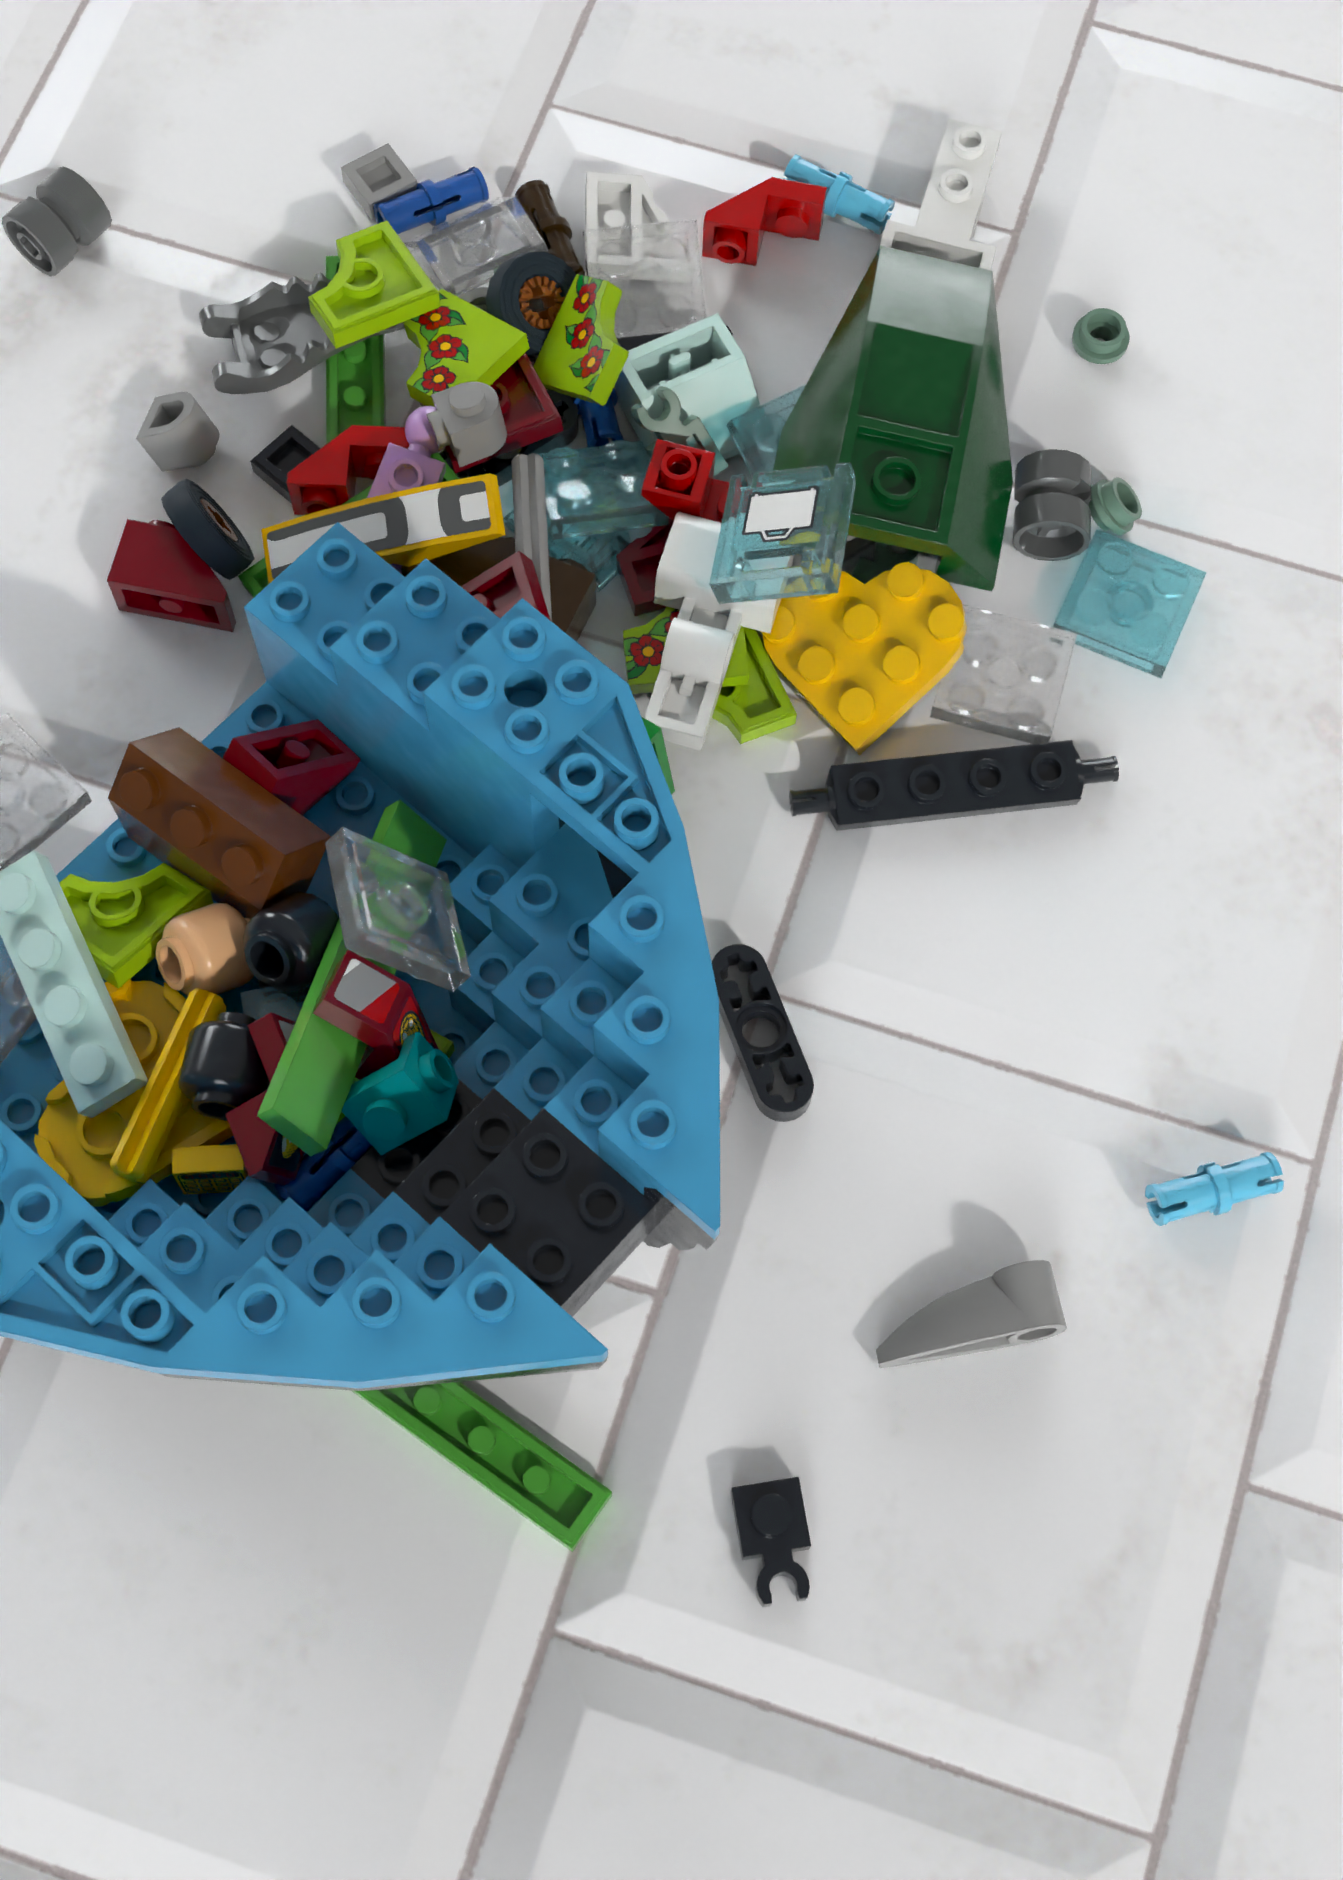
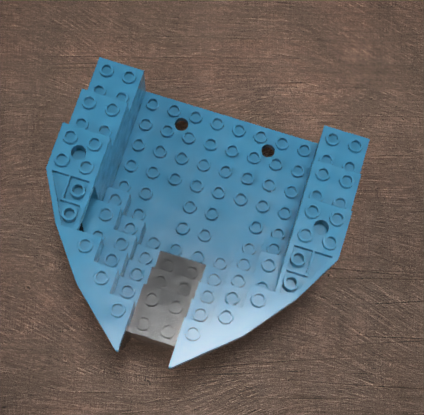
[0,522,720,1391]

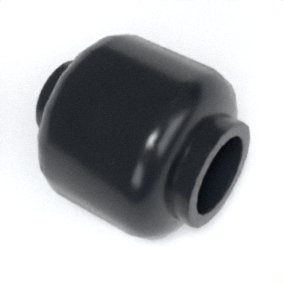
[243,892,339,992]
[179,1012,270,1121]

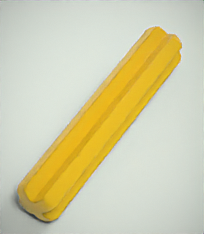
[110,988,226,1183]

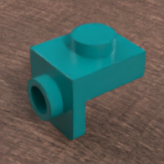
[342,1032,459,1155]

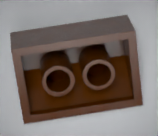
[108,727,331,919]

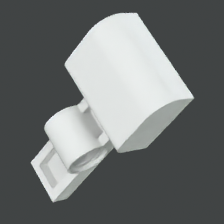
[878,118,1002,270]
[644,512,796,751]

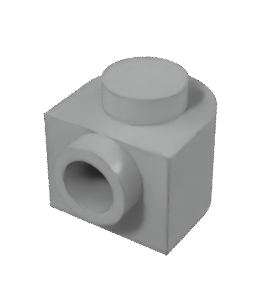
[426,382,507,467]
[136,392,220,472]

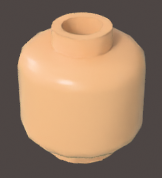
[156,903,254,996]

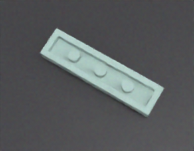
[0,850,148,1118]

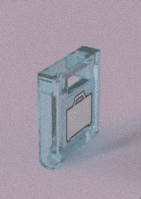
[709,462,856,604]

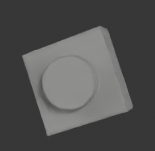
[341,143,417,220]

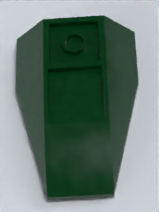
[768,246,1013,592]

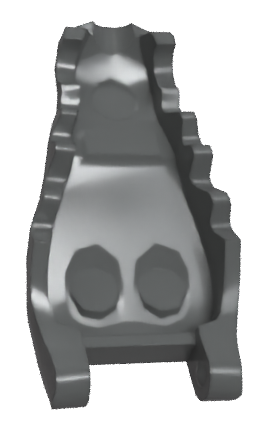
[199,273,405,394]

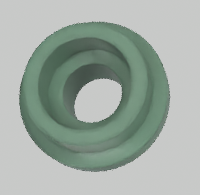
[1072,308,1130,364]
[1088,477,1142,536]

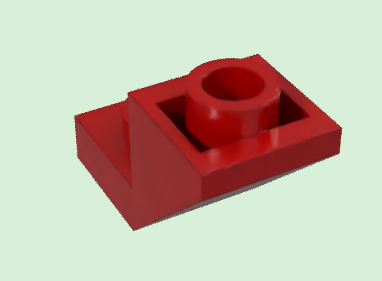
[702,177,827,266]
[287,425,410,515]
[641,439,768,528]

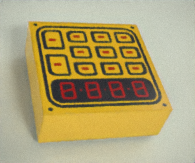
[172,1144,248,1194]

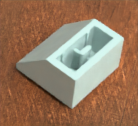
[614,313,769,459]

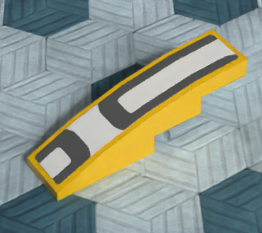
[261,473,506,583]

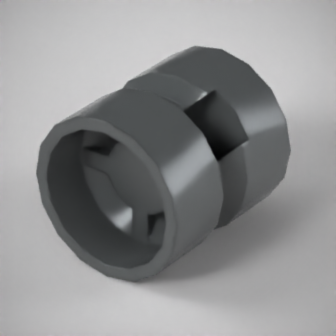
[2,166,112,276]
[1013,449,1092,561]

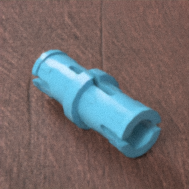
[783,154,895,235]
[1145,1152,1284,1226]

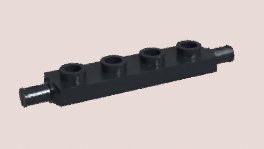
[789,740,1119,831]

